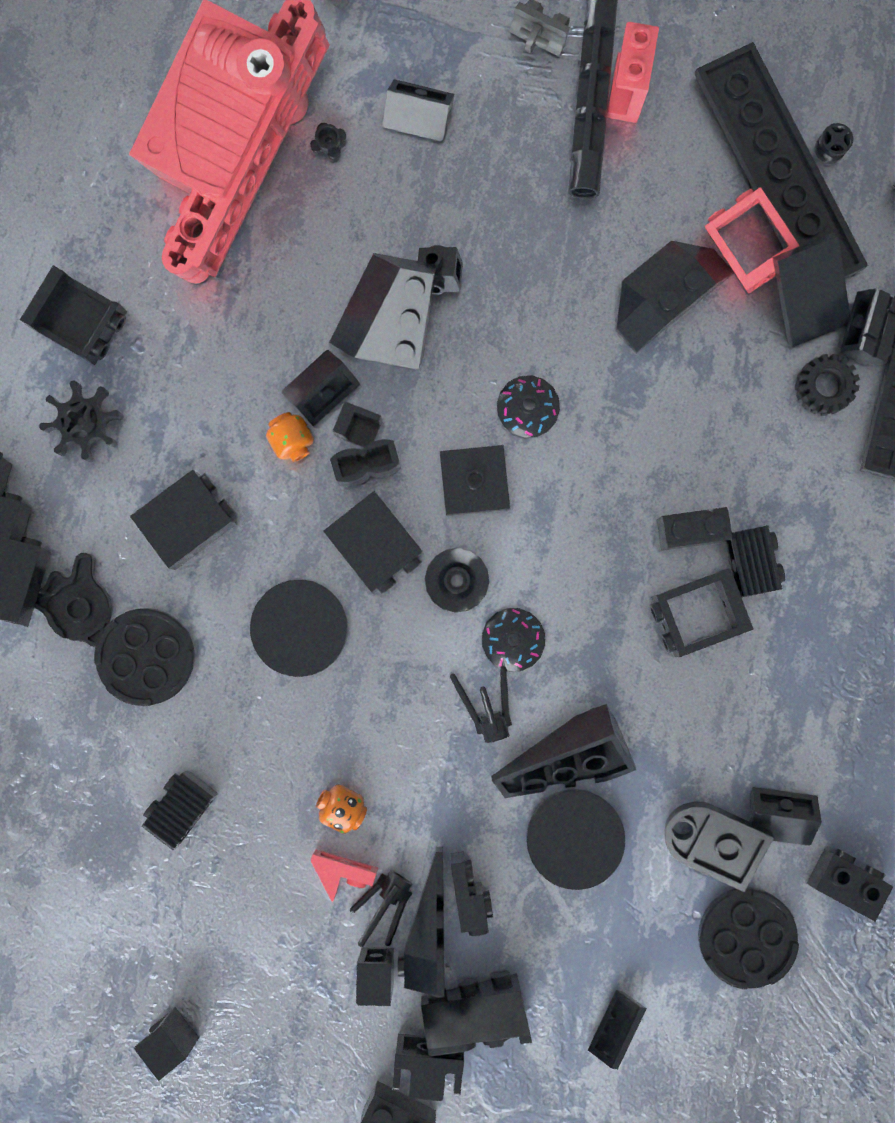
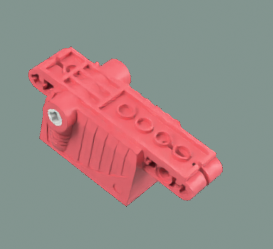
[129,0,330,284]

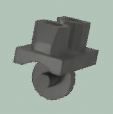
[509,0,570,56]

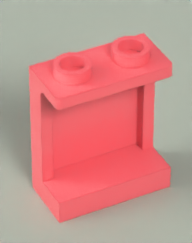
[607,22,659,123]

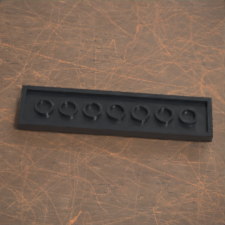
[694,42,868,278]

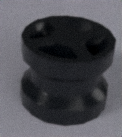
[814,123,854,164]

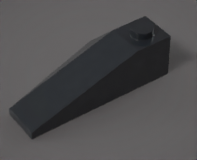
[491,704,637,798]
[398,846,445,997]

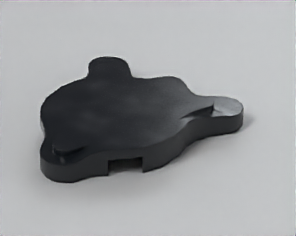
[34,553,112,647]

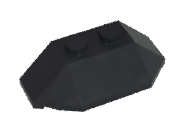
[616,241,734,353]

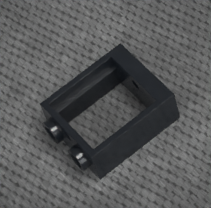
[650,568,754,657]

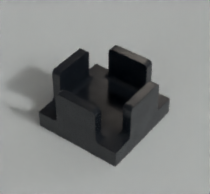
[392,1033,464,1101]

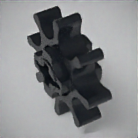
[39,380,124,462]

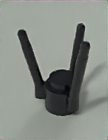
[450,667,512,743]
[350,870,413,947]

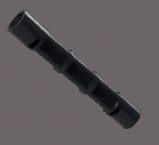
[568,0,618,199]

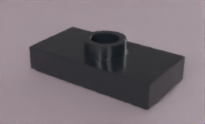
[588,990,647,1070]

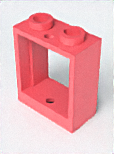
[704,187,800,294]

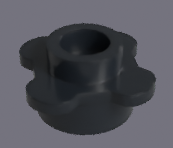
[310,123,347,159]

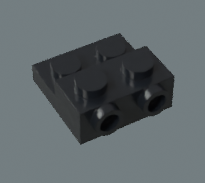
[451,851,493,936]

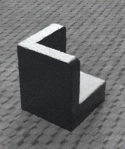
[333,401,382,447]

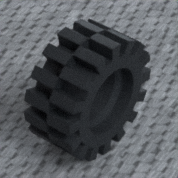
[795,354,860,416]

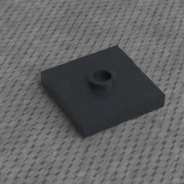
[440,445,510,516]

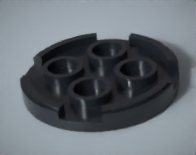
[250,580,348,677]
[94,608,195,706]
[526,789,625,890]
[698,887,799,990]

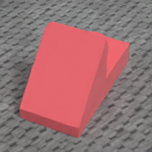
[311,849,378,902]

